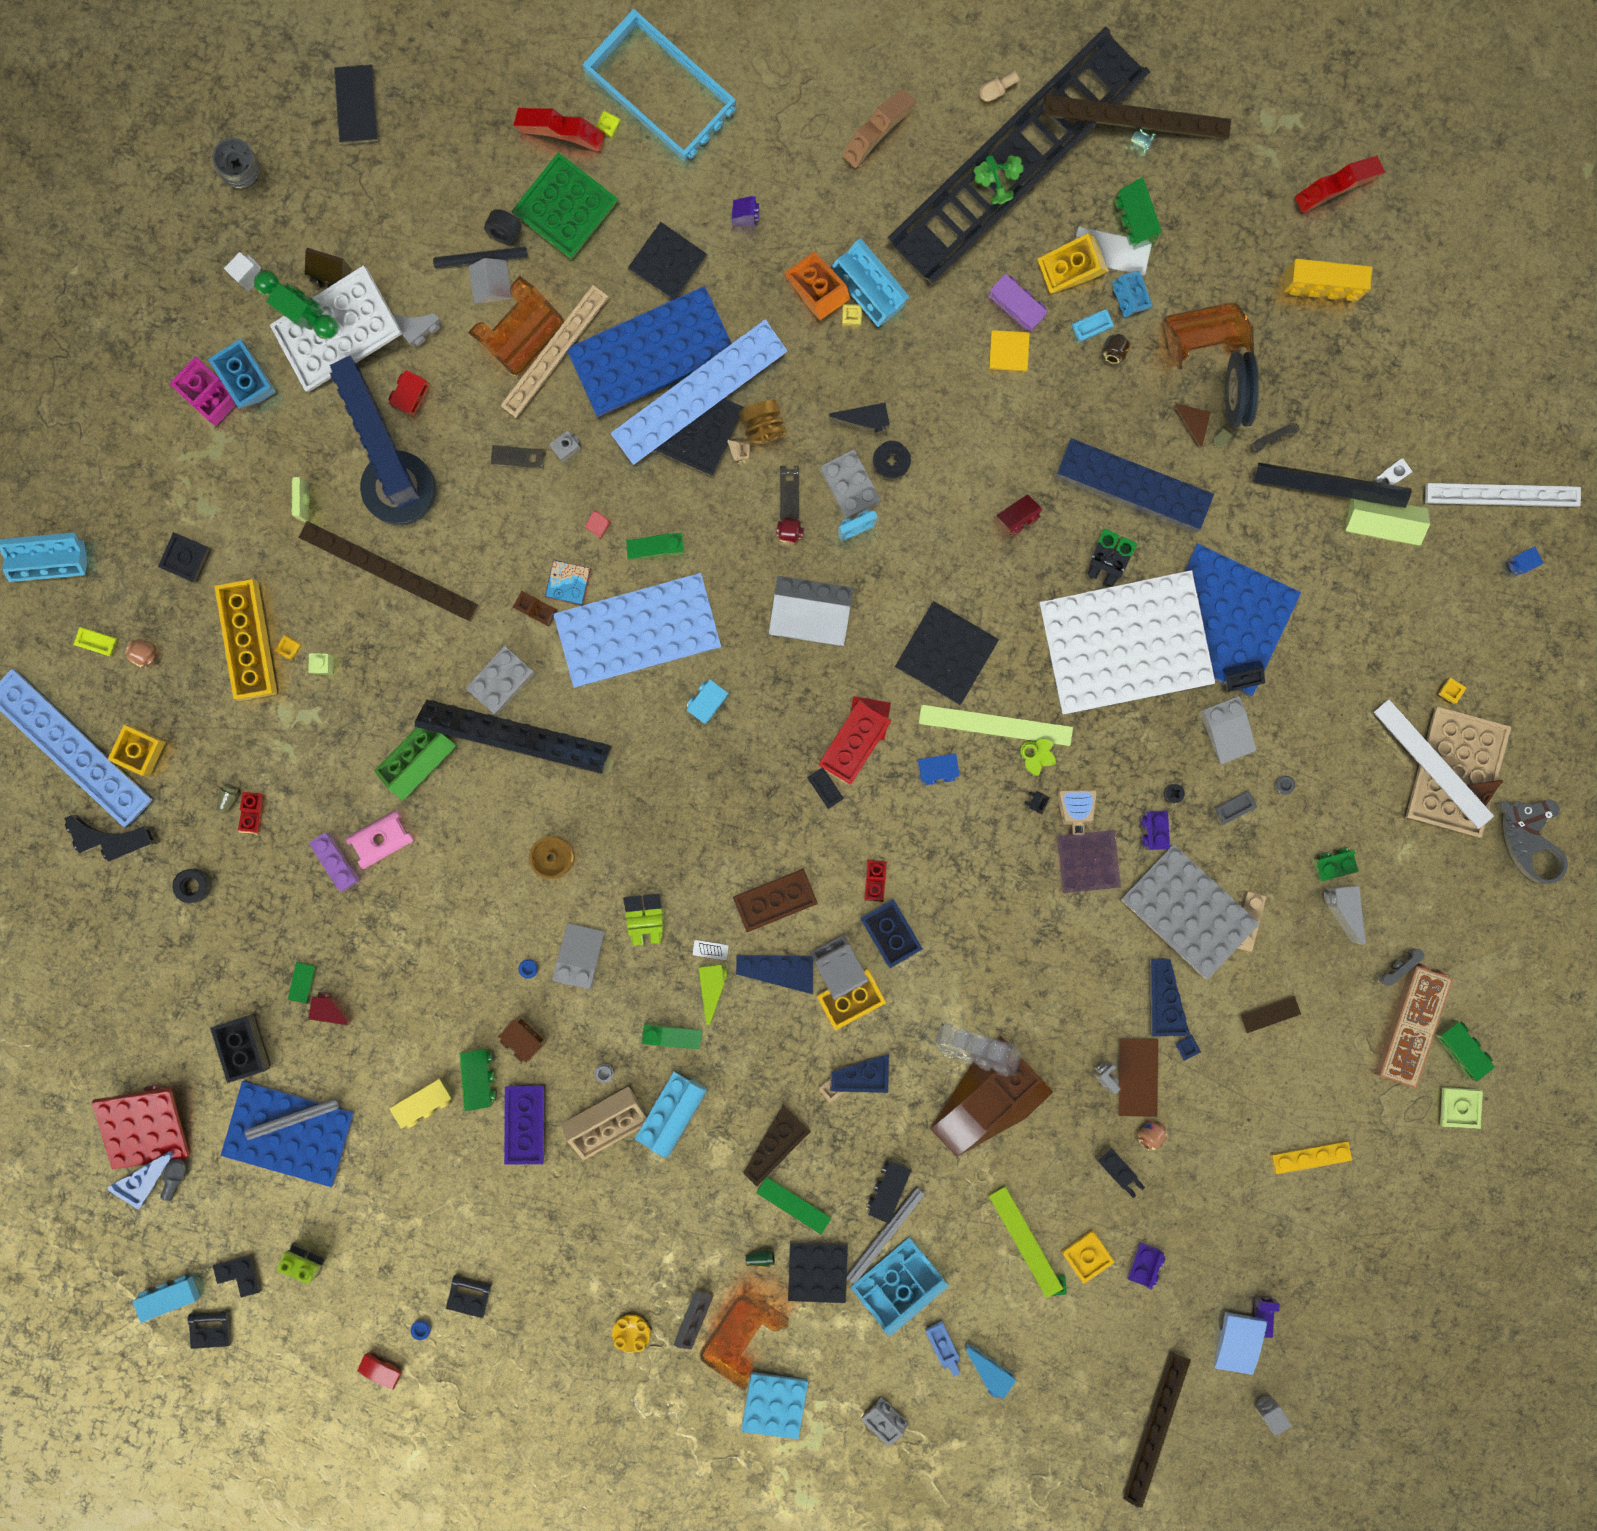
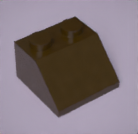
[304,248,352,288]

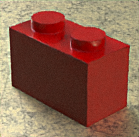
[388,370,429,418]

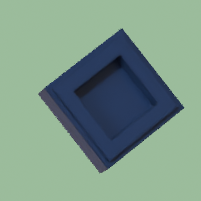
[1174,1035,1201,1061]

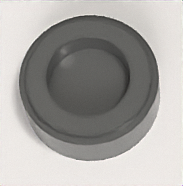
[1275,775,1295,795]

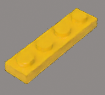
[1271,1140,1352,1174]

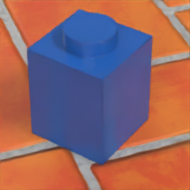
[1508,546,1544,576]

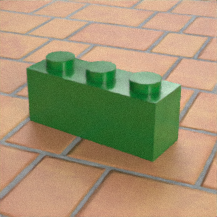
[1435,1020,1495,1082]

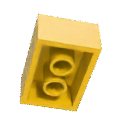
[816,968,886,1030]

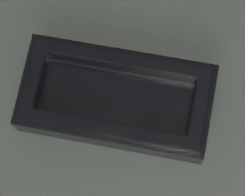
[807,768,844,809]

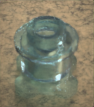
[1131,129,1155,155]

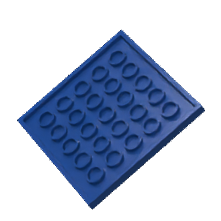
[1183,543,1301,696]

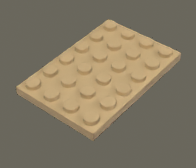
[1405,706,1511,838]

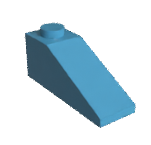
[964,1342,1016,1400]

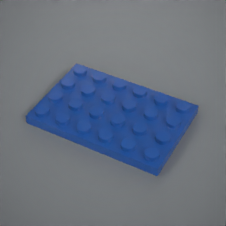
[220,1081,354,1187]

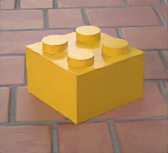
[108,725,166,776]

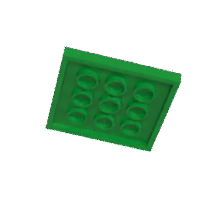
[511,152,619,260]

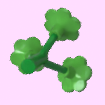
[974,155,1023,204]

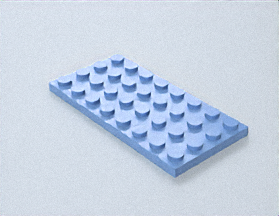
[553,573,721,688]

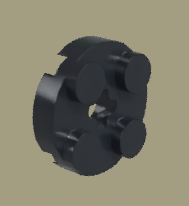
[873,441,911,480]

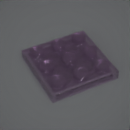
[1057,830,1121,893]

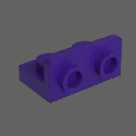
[1141,811,1170,850]
[1127,1242,1165,1290]

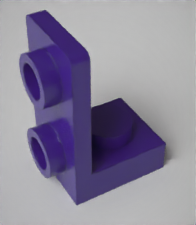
[1254,1297,1280,1338]

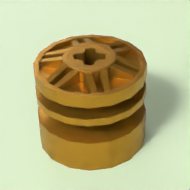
[739,399,787,445]

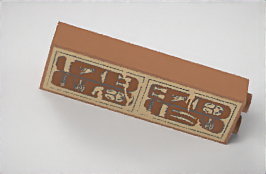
[1374,963,1453,1089]

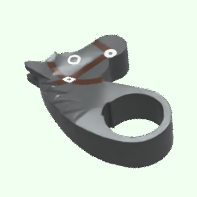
[1498,799,1568,884]

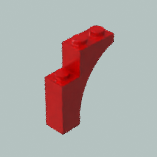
[513,108,605,151]
[1294,156,1385,213]

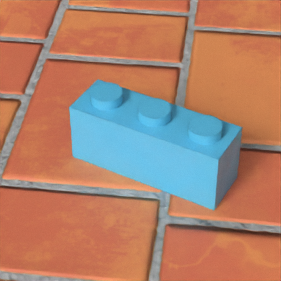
[132,1275,200,1323]

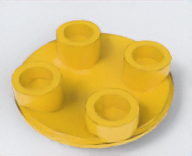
[612,1315,650,1353]

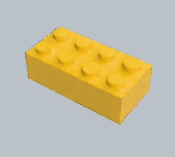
[1284,259,1372,301]

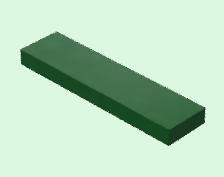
[756,1176,832,1234]

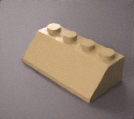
[561,1086,647,1160]

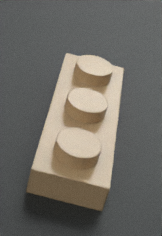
[1238,891,1267,952]

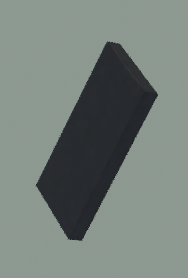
[334,64,379,144]

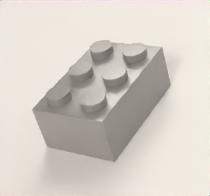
[820,450,881,520]
[466,646,536,715]

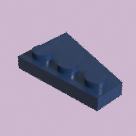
[830,1054,889,1093]

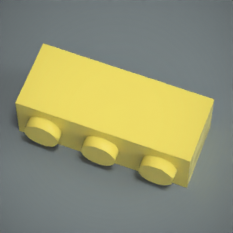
[390,1077,454,1129]

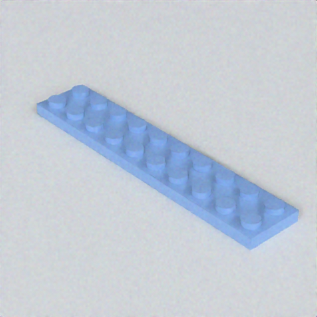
[610,319,787,465]
[0,669,153,828]

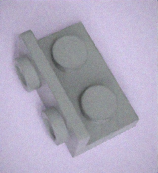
[1093,1061,1121,1094]
[861,1397,908,1447]

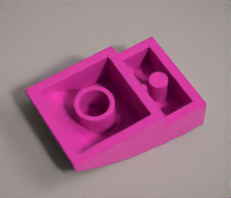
[169,356,236,426]

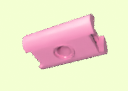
[346,809,414,869]

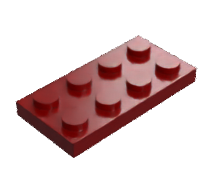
[818,700,892,785]

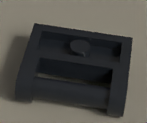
[446,1275,492,1318]
[188,1311,231,1349]

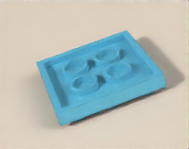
[741,1372,808,1439]

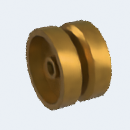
[529,836,574,879]

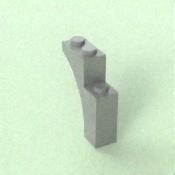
[392,313,442,348]

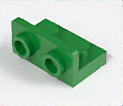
[1314,847,1359,882]

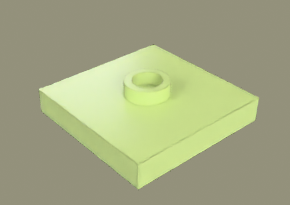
[292,477,309,522]
[1440,1087,1483,1129]

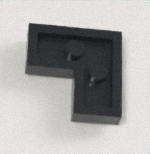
[212,1254,261,1298]

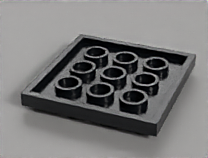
[653,379,744,477]
[895,601,999,705]

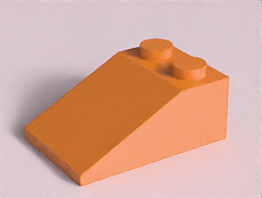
[784,251,851,320]

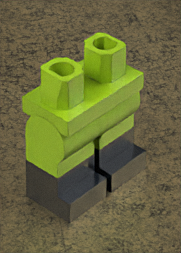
[623,893,664,946]
[276,1243,327,1285]

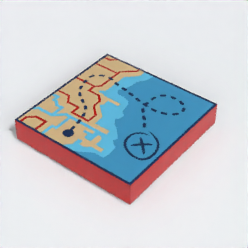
[545,560,591,606]

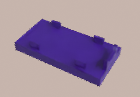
[504,1086,544,1165]

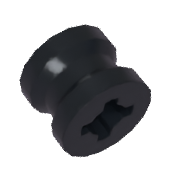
[1163,784,1185,803]

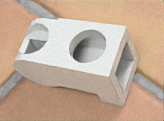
[1372,458,1413,485]

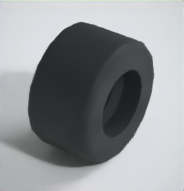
[484,209,522,245]
[172,869,211,904]

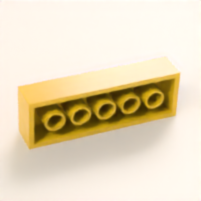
[214,579,277,701]

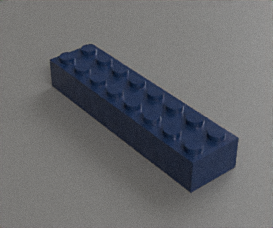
[329,355,420,509]
[1054,438,1214,533]

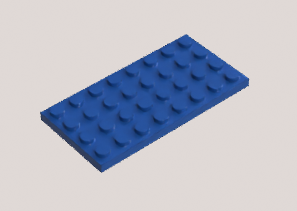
[567,286,732,417]

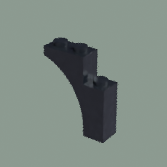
[64,815,157,862]

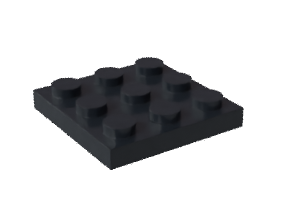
[628,221,708,300]
[788,1241,848,1303]

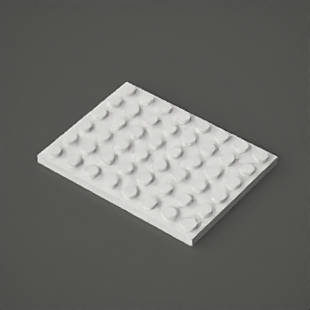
[1040,570,1215,715]

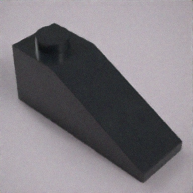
[829,403,890,434]

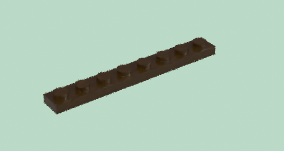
[1123,1351,1191,1508]

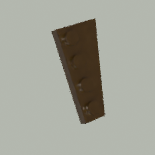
[743,1103,811,1187]

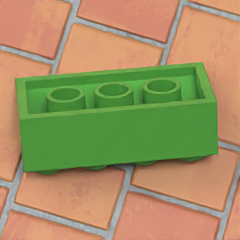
[374,727,456,801]

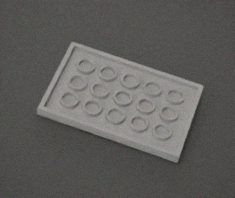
[1121,844,1259,980]

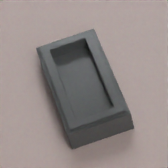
[1214,790,1257,825]

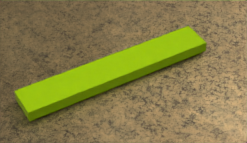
[988,1186,1063,1298]

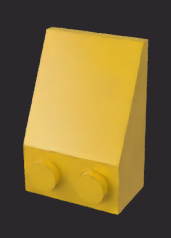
[1037,233,1108,294]

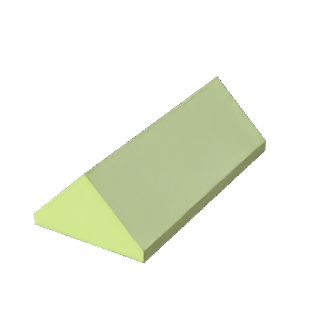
[1345,498,1430,546]

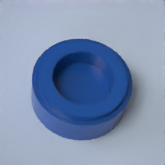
[519,959,539,979]
[410,1319,431,1340]

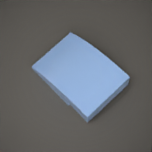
[1214,1312,1267,1375]

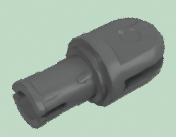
[160,1159,186,1201]

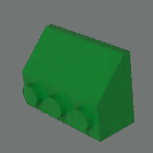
[1114,177,1162,250]
[460,1047,496,1112]

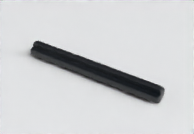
[433,246,528,269]

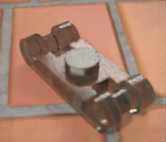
[1249,423,1299,454]

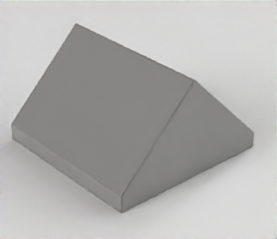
[469,258,512,304]

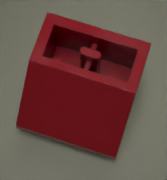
[994,494,1043,537]

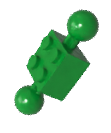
[254,270,338,340]

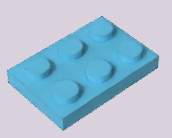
[838,510,878,541]

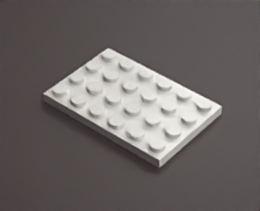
[270,265,402,392]

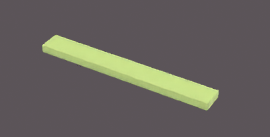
[918,705,1073,746]

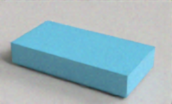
[1071,308,1115,343]

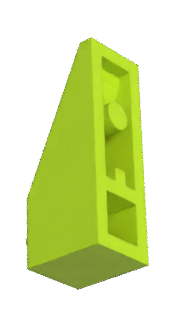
[699,964,728,1025]

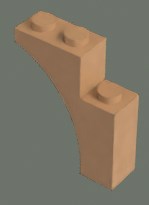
[842,88,917,169]

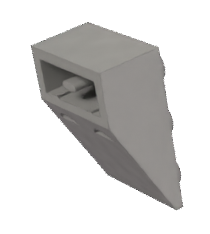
[810,934,868,999]

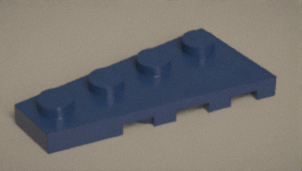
[736,955,813,994]
[1150,958,1191,1036]

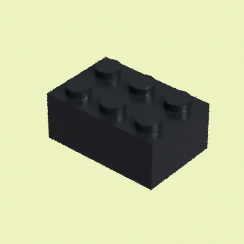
[210,1014,270,1083]

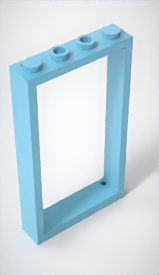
[582,9,736,162]

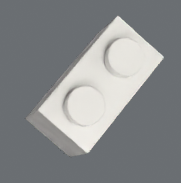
[224,252,262,292]

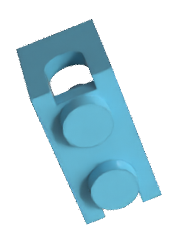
[687,680,729,725]

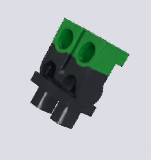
[1086,528,1138,587]

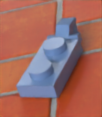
[925,1321,960,1377]

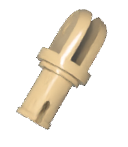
[979,70,1020,102]

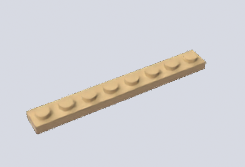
[500,285,609,419]

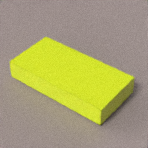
[74,627,118,657]

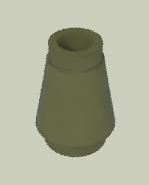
[216,784,239,814]

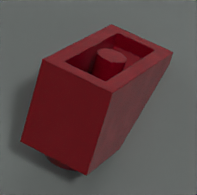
[308,992,351,1025]

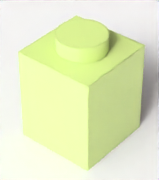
[308,653,334,675]

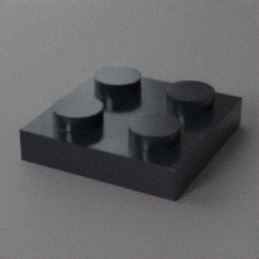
[158,532,210,583]

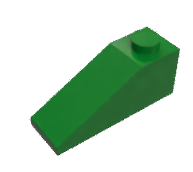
[626,533,685,560]
[641,1022,702,1049]

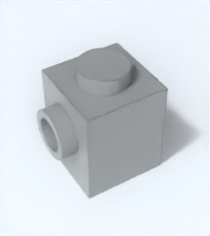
[549,431,581,463]

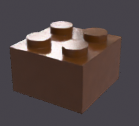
[498,1016,547,1063]

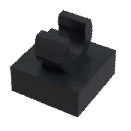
[1024,791,1050,815]

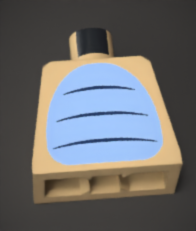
[1057,790,1096,835]

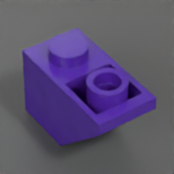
[731,196,760,227]

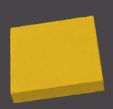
[989,330,1030,372]
[1061,1229,1115,1284]

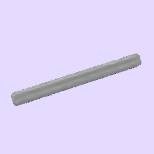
[847,1188,925,1283]

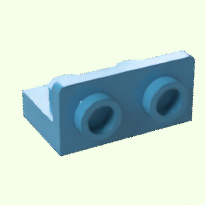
[1112,271,1153,317]

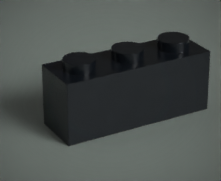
[866,1158,912,1224]

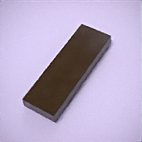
[1239,996,1301,1033]

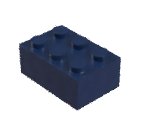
[860,898,923,969]

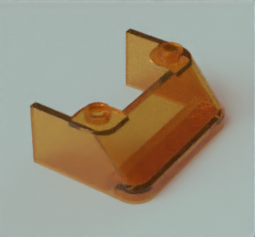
[1164,303,1254,370]

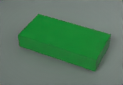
[288,962,316,1004]

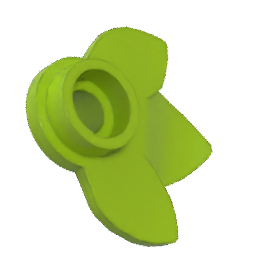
[1020,738,1056,776]

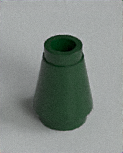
[746,1248,775,1268]

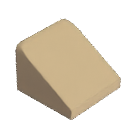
[728,438,750,461]

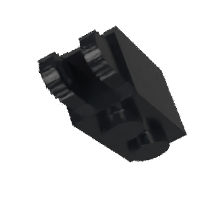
[1094,1145,1146,1199]

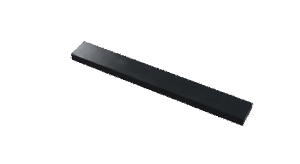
[1254,462,1412,508]

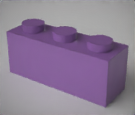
[988,274,1048,333]
[309,833,361,892]

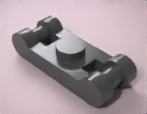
[1378,948,1424,986]

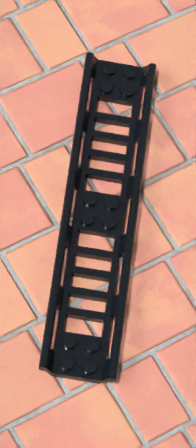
[887,26,1150,284]

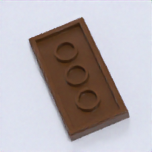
[733,868,818,932]
[1118,1038,1158,1117]

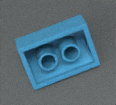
[208,339,277,408]

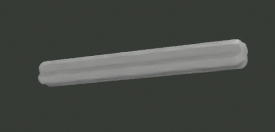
[245,1099,339,1140]

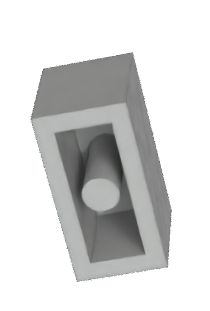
[1254,1395,1292,1437]

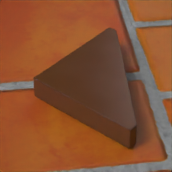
[1175,404,1211,447]
[1467,780,1503,806]

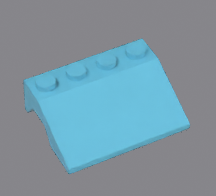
[851,1237,949,1336]

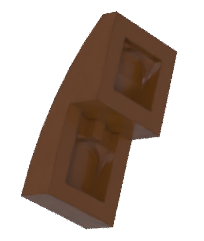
[513,591,558,627]

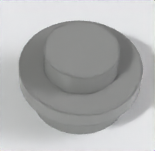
[594,1064,614,1083]

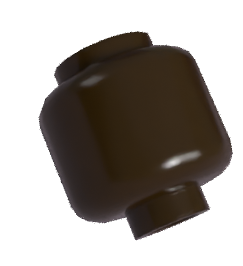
[1102,334,1130,364]

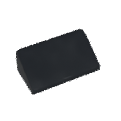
[1223,661,1265,692]

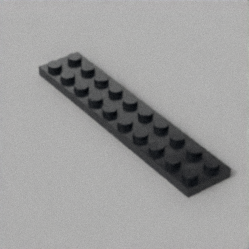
[414,699,612,774]

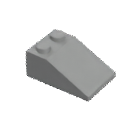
[1199,696,1257,765]
[1324,885,1366,944]
[552,923,605,989]

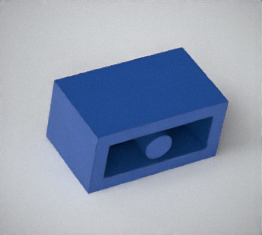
[917,753,960,785]

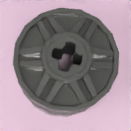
[212,138,260,189]

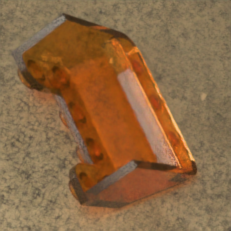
[468,276,564,375]
[700,1295,789,1391]

